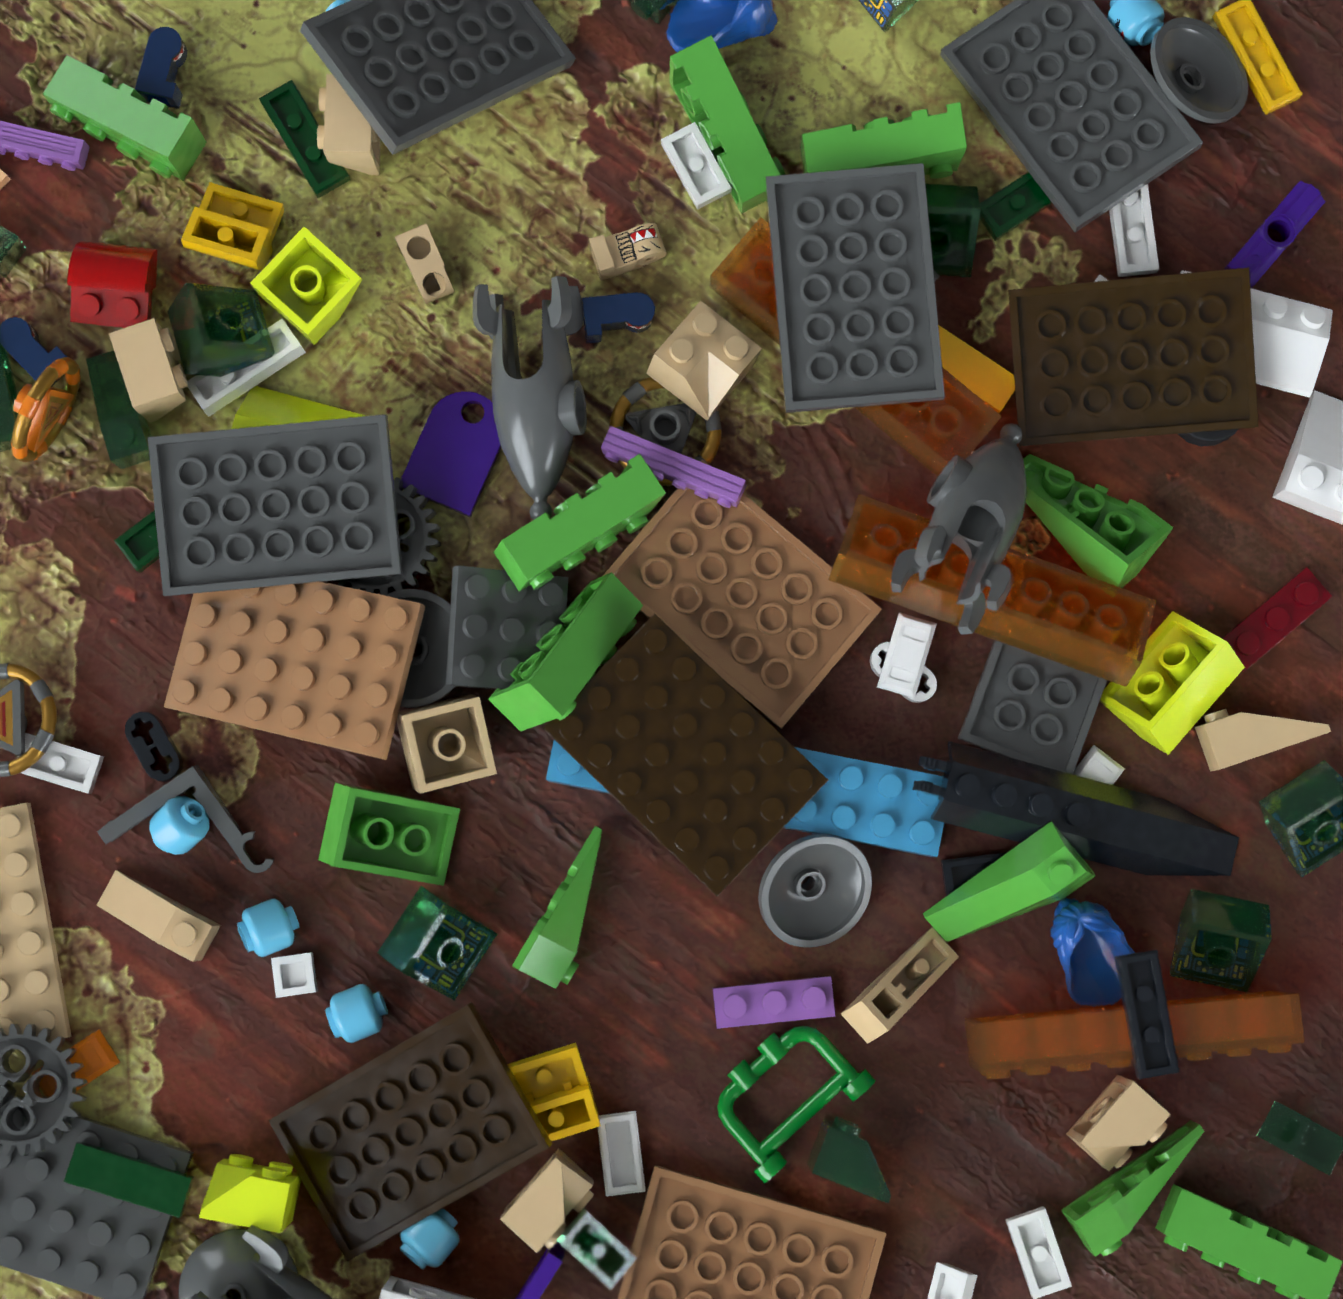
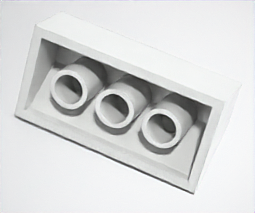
[1180,270,1333,397]

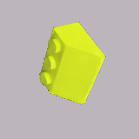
[231,386,365,429]
[1100,611,1245,755]

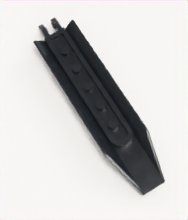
[912,741,1239,876]

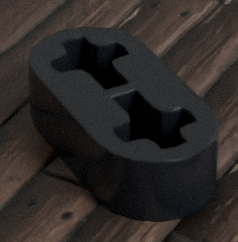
[125,712,183,782]

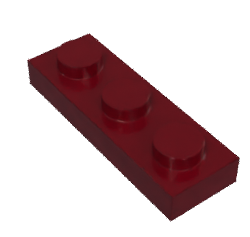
[1222,567,1332,672]

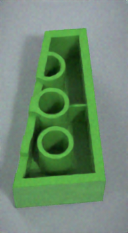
[669,35,785,214]
[43,55,207,181]
[800,102,967,179]
[493,454,666,592]
[488,572,643,732]
[1155,1184,1343,1299]

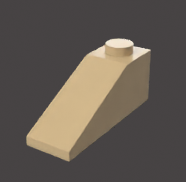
[1195,709,1331,771]
[97,870,221,962]
[841,927,959,1044]

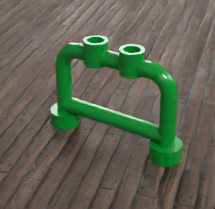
[717,1026,876,1183]

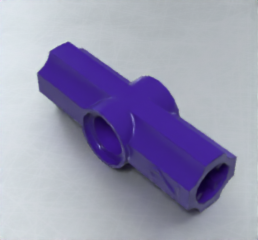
[1224,180,1326,289]

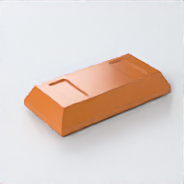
[31,1029,120,1098]

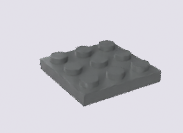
[446,565,568,690]
[958,629,1111,774]

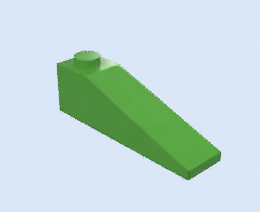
[1023,454,1173,595]
[923,821,1096,942]
[512,826,603,989]
[1061,1120,1204,1257]

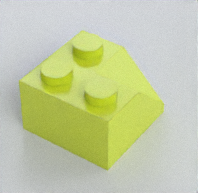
[250,227,362,345]
[199,1154,301,1233]

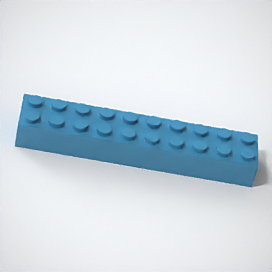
[546,740,944,857]

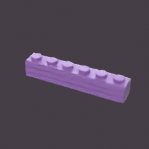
[0,121,90,171]
[601,426,747,508]

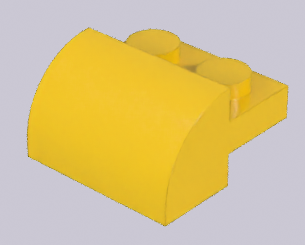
[181,182,284,270]
[508,1043,601,1141]

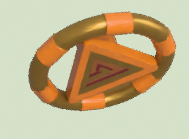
[11,357,81,462]

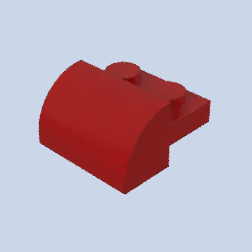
[67,241,158,328]

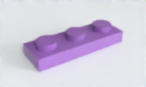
[712,976,835,1029]

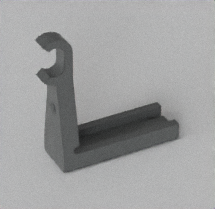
[97,765,275,873]

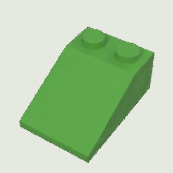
[318,782,460,886]

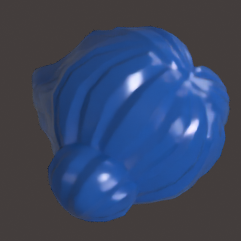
[666,0,778,52]
[1050,898,1135,1007]

